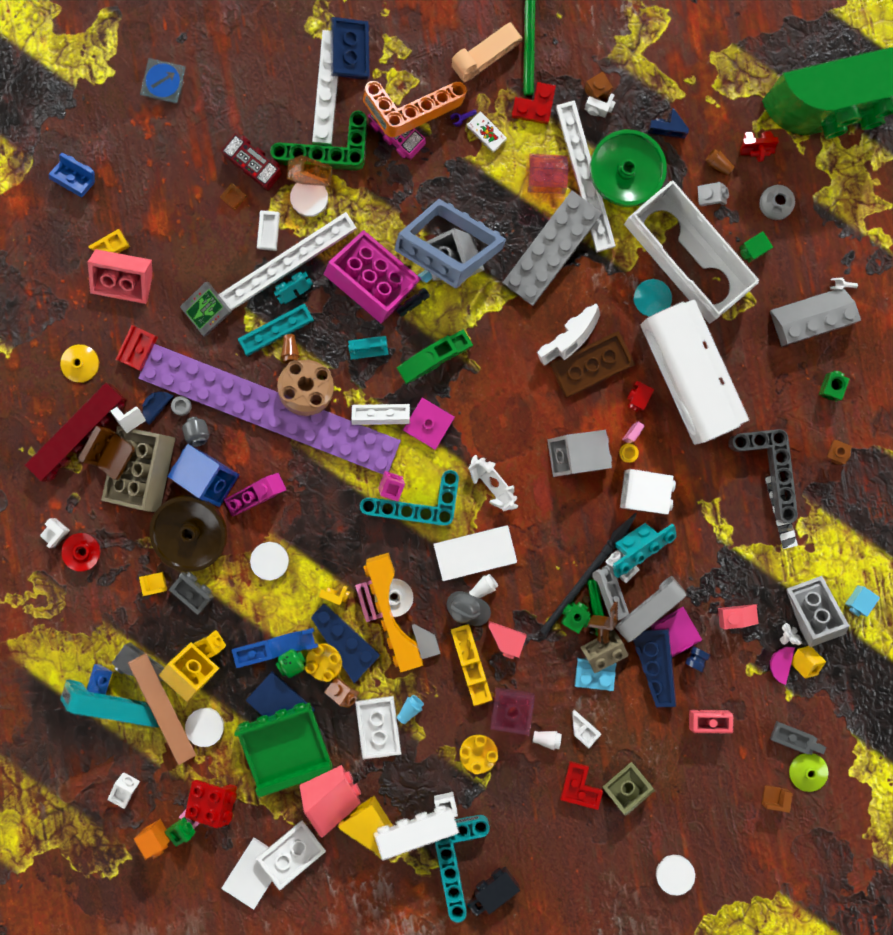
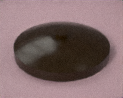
[149,495,227,572]

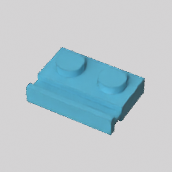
[575,658,617,691]

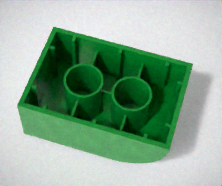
[762,47,893,139]

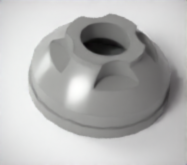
[759,185,795,220]

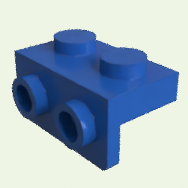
[48,153,95,197]
[87,664,112,695]

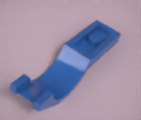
[232,628,318,668]

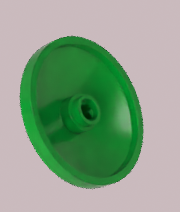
[590,129,667,207]

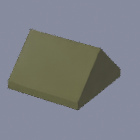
[603,762,655,816]

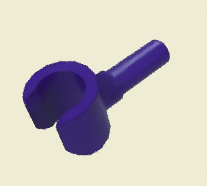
[450,110,477,127]

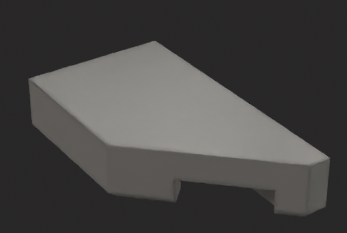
[412,624,440,659]

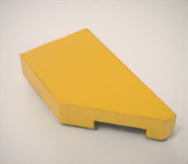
[88,229,130,253]

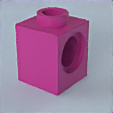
[378,471,405,501]

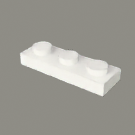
[352,404,410,425]

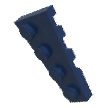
[311,603,381,683]
[633,628,676,707]

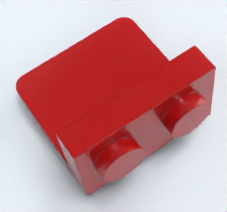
[185,780,237,829]

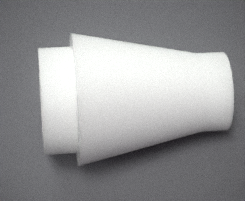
[469,574,498,598]
[533,731,562,750]

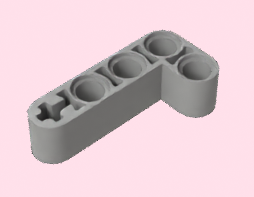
[615,576,686,642]

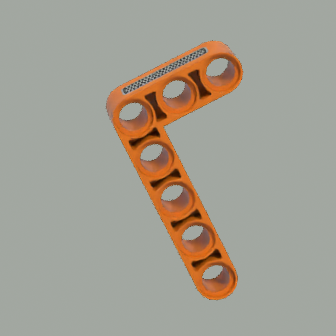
[363,81,467,138]

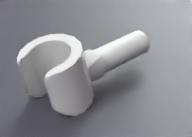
[830,278,858,290]

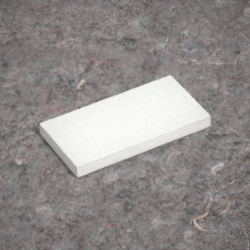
[434,525,517,581]

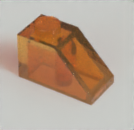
[287,155,333,186]

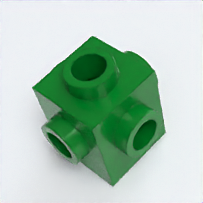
[561,602,591,634]

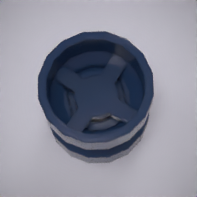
[685,646,711,672]

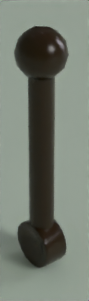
[582,595,596,635]

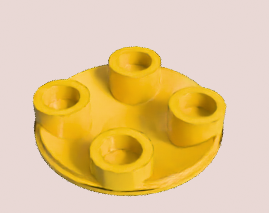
[305,643,342,682]
[459,734,498,774]

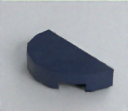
[142,391,175,425]

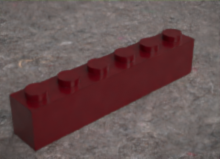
[25,383,127,482]

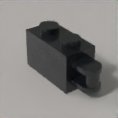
[467,866,520,916]

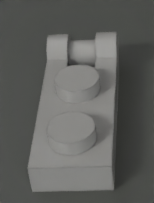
[593,565,629,621]

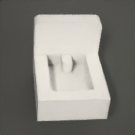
[584,94,615,118]

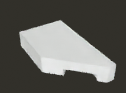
[572,710,601,748]

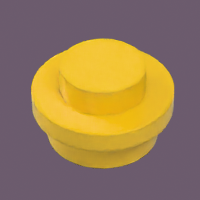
[619,444,639,463]

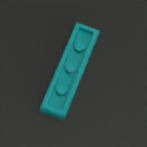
[238,303,314,356]

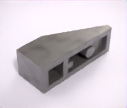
[112,642,164,681]

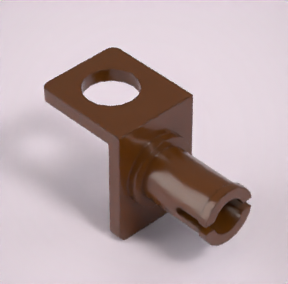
[588,602,618,644]

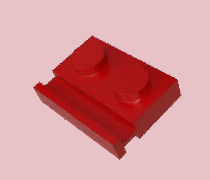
[115,325,158,371]

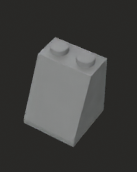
[426,228,484,281]
[547,430,612,477]

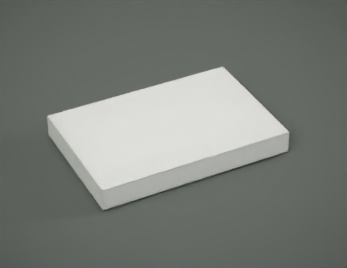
[355,696,401,760]
[256,820,326,890]
[221,838,272,909]

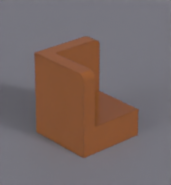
[762,785,793,813]

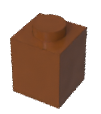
[584,71,613,101]

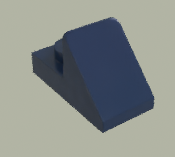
[648,108,689,139]

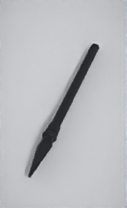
[540,513,637,635]

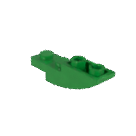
[397,329,473,384]

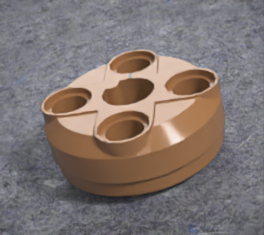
[277,360,334,416]

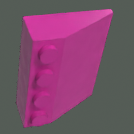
[323,230,421,324]

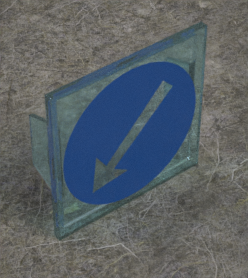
[140,58,186,103]

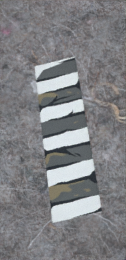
[765,473,798,549]

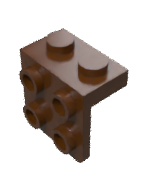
[78,426,135,480]

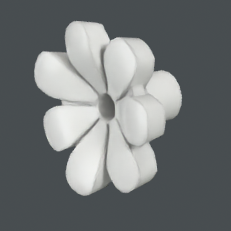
[780,623,802,645]

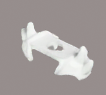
[468,455,518,512]

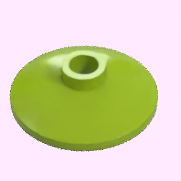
[789,753,828,792]

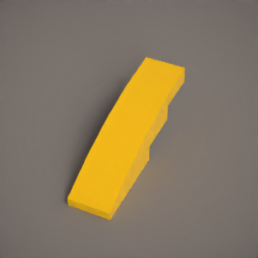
[451,624,493,707]

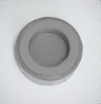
[171,396,192,416]

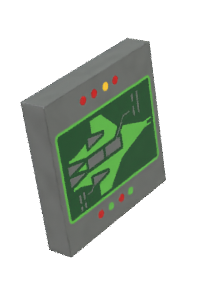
[180,282,232,336]

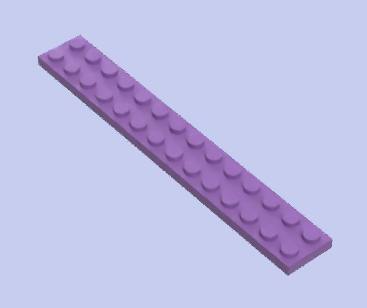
[138,344,401,474]

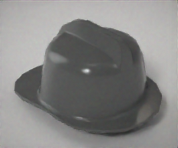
[446,591,491,626]

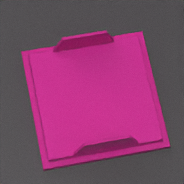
[650,607,702,657]

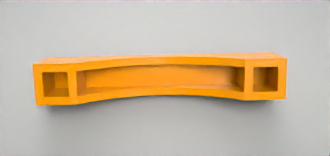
[364,553,423,672]

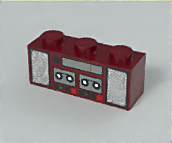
[221,133,282,191]

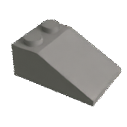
[786,576,849,647]

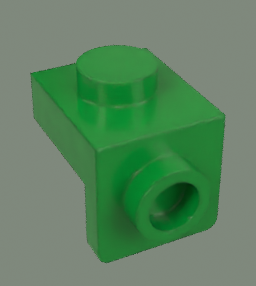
[165,817,196,847]

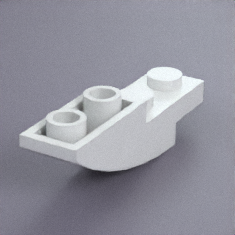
[537,304,600,366]

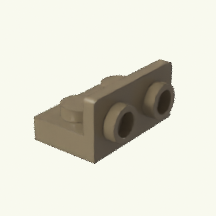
[581,630,628,673]

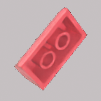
[88,249,152,304]

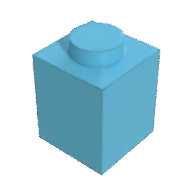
[845,585,880,617]

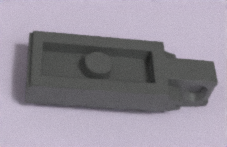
[770,721,826,755]

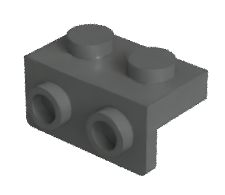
[169,572,214,615]

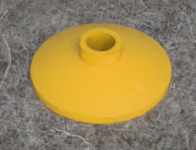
[61,345,99,383]

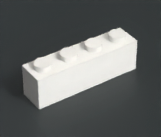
[374,805,459,860]

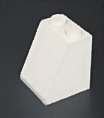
[620,469,676,514]

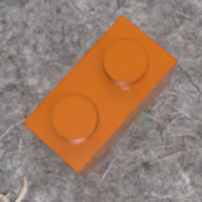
[134,819,170,860]

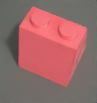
[299,765,361,837]

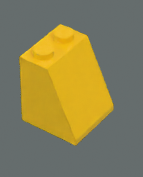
[338,796,393,856]

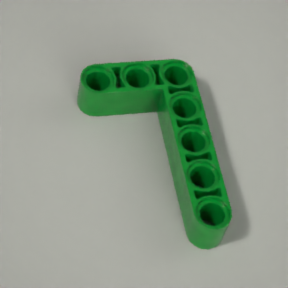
[270,110,368,171]

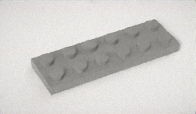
[502,190,603,306]

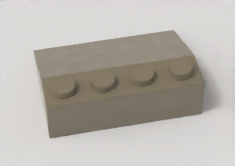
[101,426,175,512]

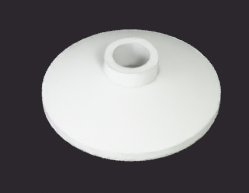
[375,579,413,617]

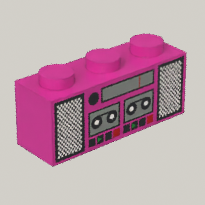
[368,109,426,160]

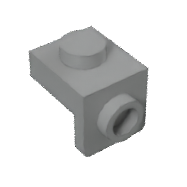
[698,182,729,206]

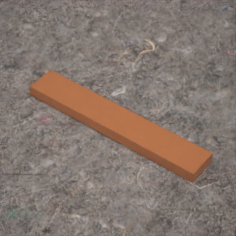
[128,653,196,765]

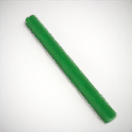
[523,0,535,96]

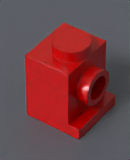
[627,381,654,412]

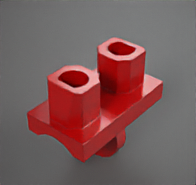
[740,131,779,162]

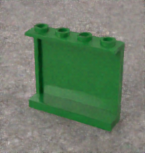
[234,703,333,798]

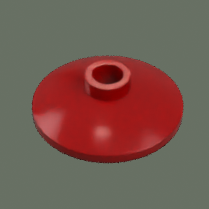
[61,533,101,571]

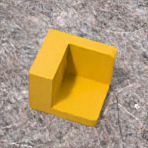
[139,572,167,596]
[791,646,826,679]

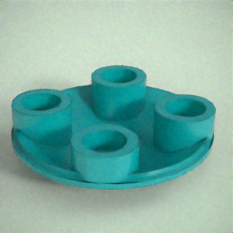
[633,279,672,317]

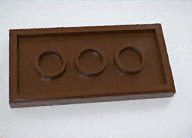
[550,331,635,398]

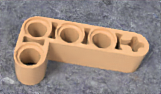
[452,23,523,82]

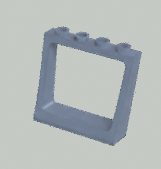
[394,199,506,288]

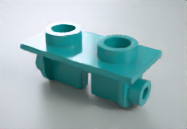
[273,272,313,304]
[348,336,389,360]

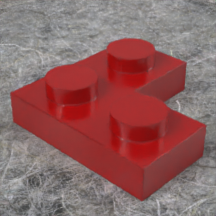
[511,82,556,125]
[560,761,603,810]

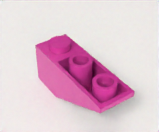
[224,473,286,517]

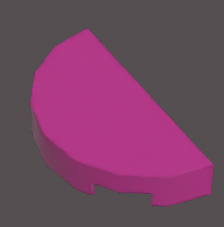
[770,647,795,685]

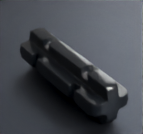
[396,288,430,317]

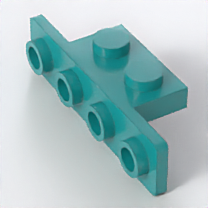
[613,523,677,578]

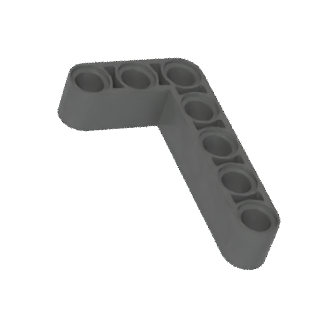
[728,429,798,523]

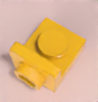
[318,585,350,605]
[194,630,226,658]

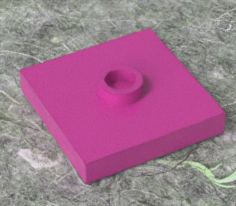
[403,398,455,450]

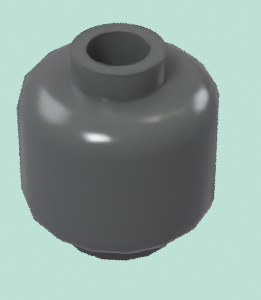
[182,417,210,447]

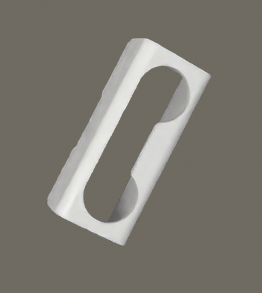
[624,181,759,324]
[640,299,749,445]

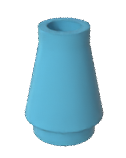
[397,695,424,724]

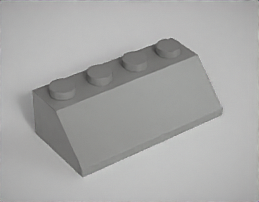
[770,288,861,347]

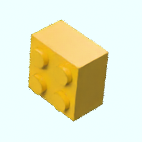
[159,643,219,702]

